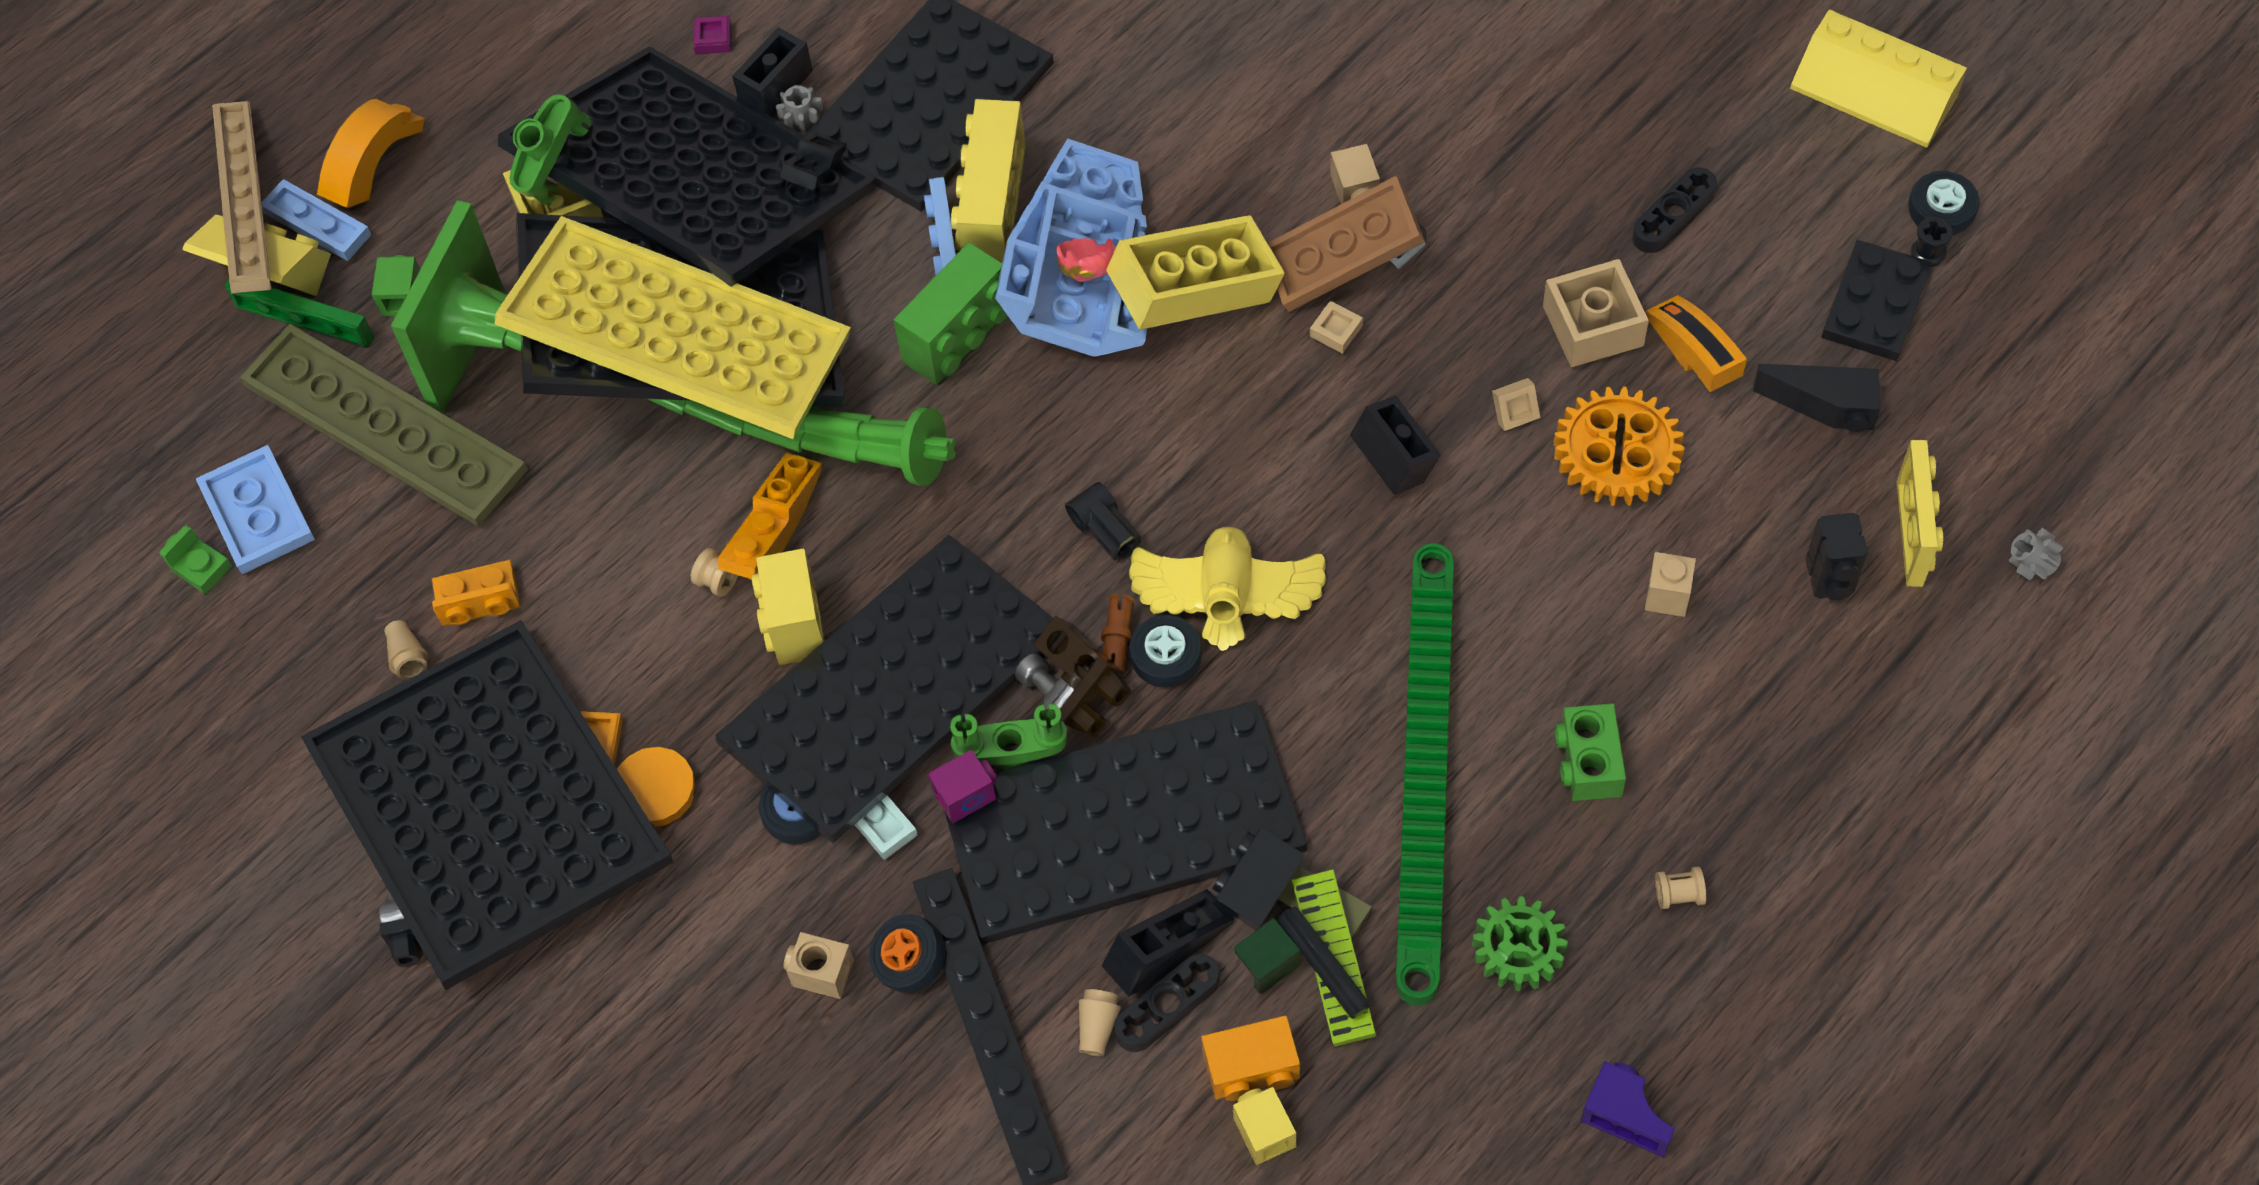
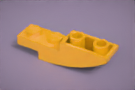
[718,452,822,579]

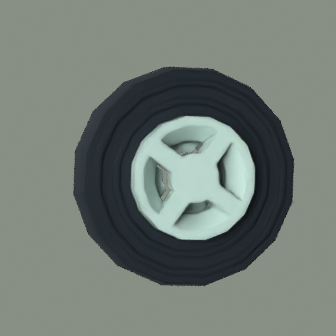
[1908,171,1980,236]
[1129,615,1202,688]

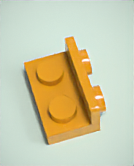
[432,560,521,626]

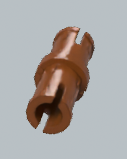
[1101,594,1135,678]

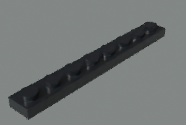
[913,868,1067,1185]

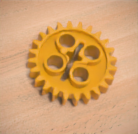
[1553,387,1685,506]

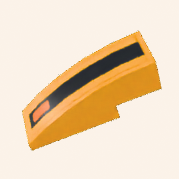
[1645,295,1747,392]

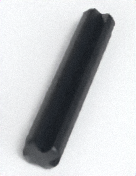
[1278,906,1369,1019]

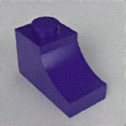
[1581,1061,1675,1158]

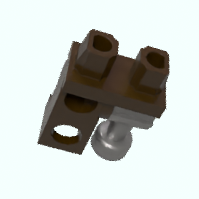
[1015,616,1131,737]

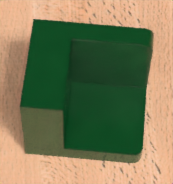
[1234,918,1300,994]

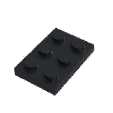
[1821,239,1932,361]

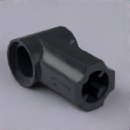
[1065,482,1141,561]

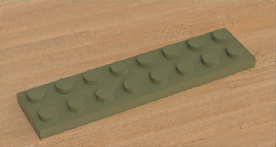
[240,324,528,527]

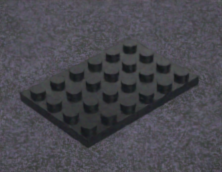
[804,0,1054,212]

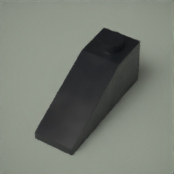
[1753,364,1880,432]
[1102,889,1235,997]

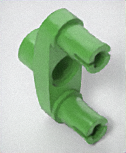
[509,94,591,204]
[950,704,1068,771]

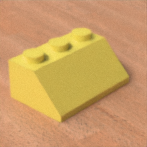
[182,214,331,296]

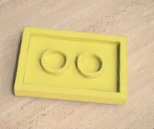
[1896,440,1943,587]

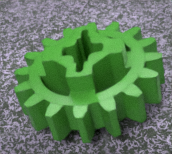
[1472,896,1568,991]

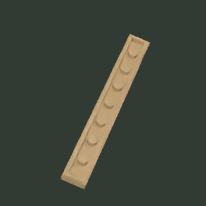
[212,101,271,294]

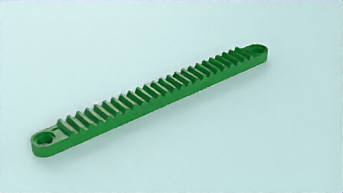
[1395,543,1454,1006]

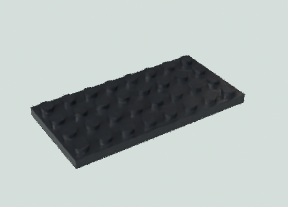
[716,535,1062,844]
[944,700,1307,944]

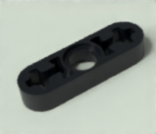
[1632,167,1717,253]
[1115,954,1220,1052]

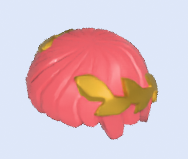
[1056,238,1116,282]

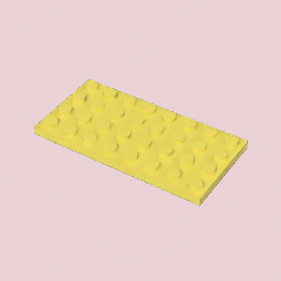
[495,216,851,439]

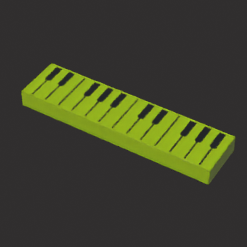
[1292,869,1376,1047]

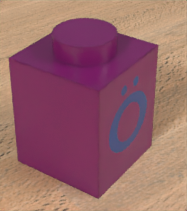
[928,749,997,824]

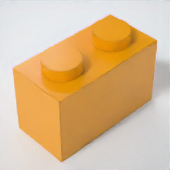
[1201,1016,1300,1101]

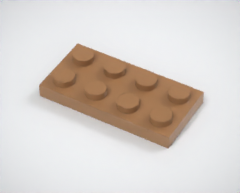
[1267,175,1425,312]

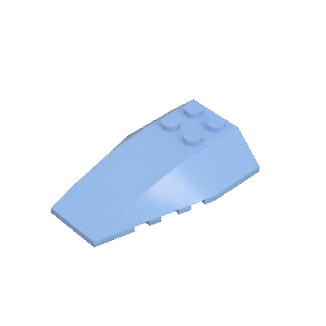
[995,138,1147,357]

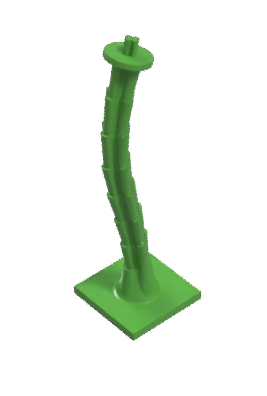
[391,200,956,486]

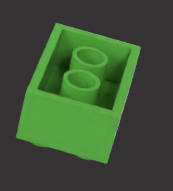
[894,242,1008,385]

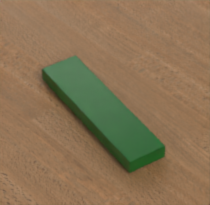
[224,279,374,347]

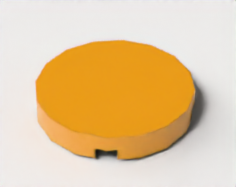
[617,747,696,827]

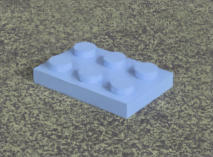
[196,445,315,574]

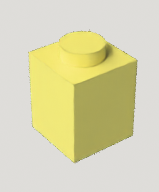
[1233,1087,1296,1165]

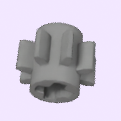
[776,85,824,132]
[2009,528,2063,580]

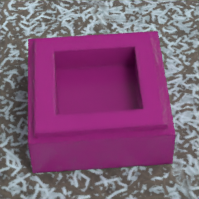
[693,16,731,55]

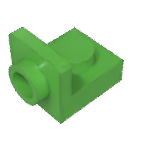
[160,525,232,595]

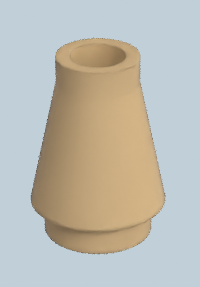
[384,620,429,680]
[1079,989,1121,1056]

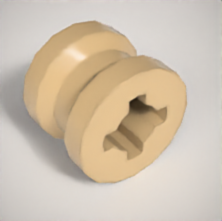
[691,548,738,597]

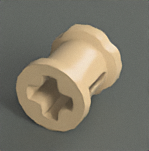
[1655,866,1706,909]

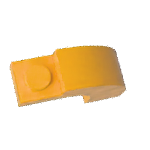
[317,98,425,208]

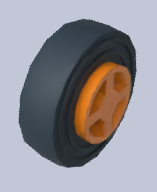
[869,914,946,992]

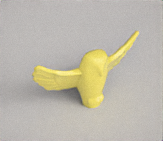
[1129,527,1326,651]

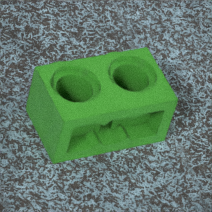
[1555,704,1626,801]

